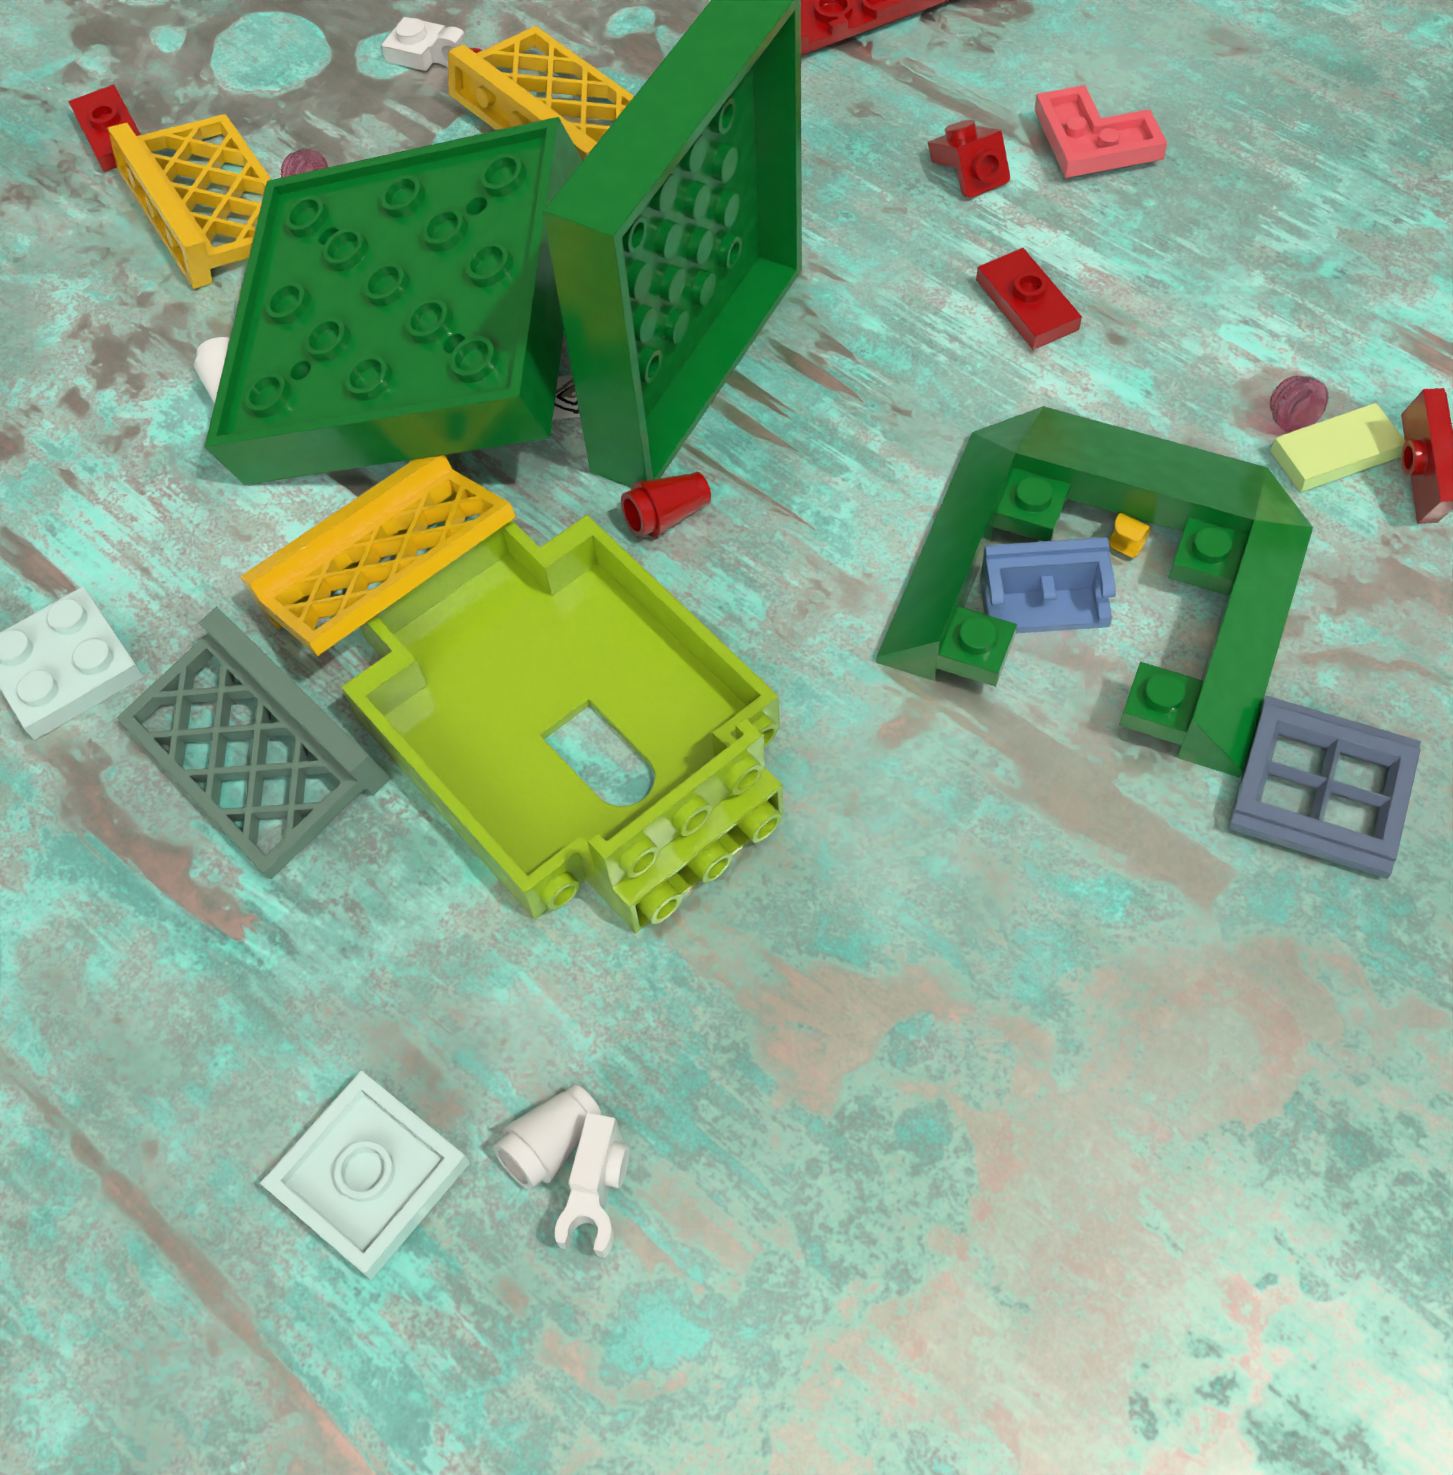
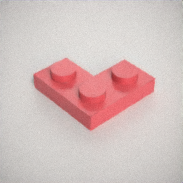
[1034,85,1167,178]

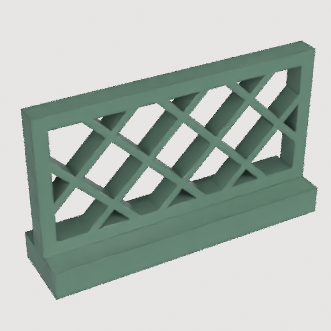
[116,606,391,879]

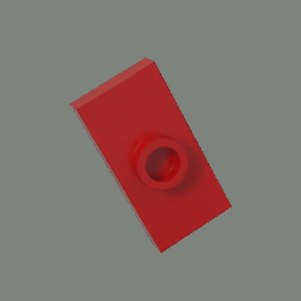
[68,84,141,172]
[976,248,1082,350]
[1401,388,1453,524]

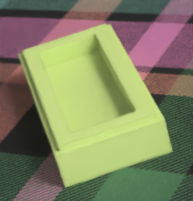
[1270,403,1405,493]

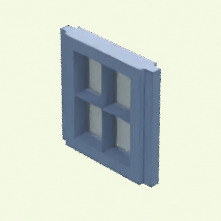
[1228,695,1421,879]

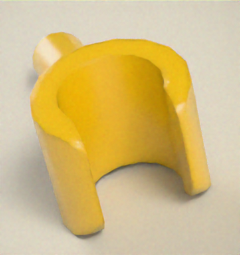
[1109,513,1151,559]

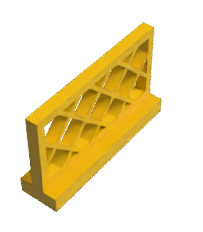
[448,26,634,160]
[107,114,272,289]
[240,455,517,656]

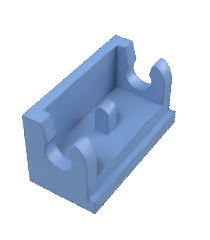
[980,537,1116,634]

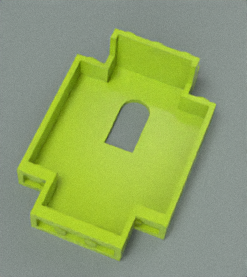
[341,515,783,934]

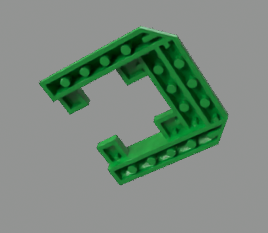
[876,406,1313,778]

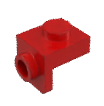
[928,120,1010,198]

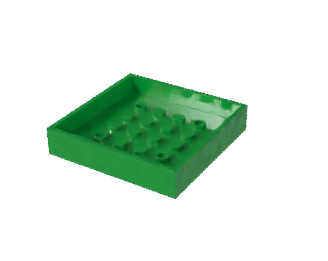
[543,0,802,488]
[205,117,583,485]

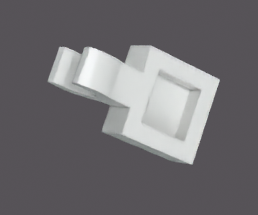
[381,17,465,71]
[555,1112,630,1258]

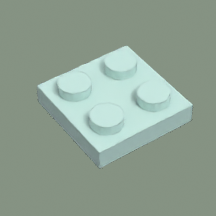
[0,586,144,741]
[260,1070,470,1280]

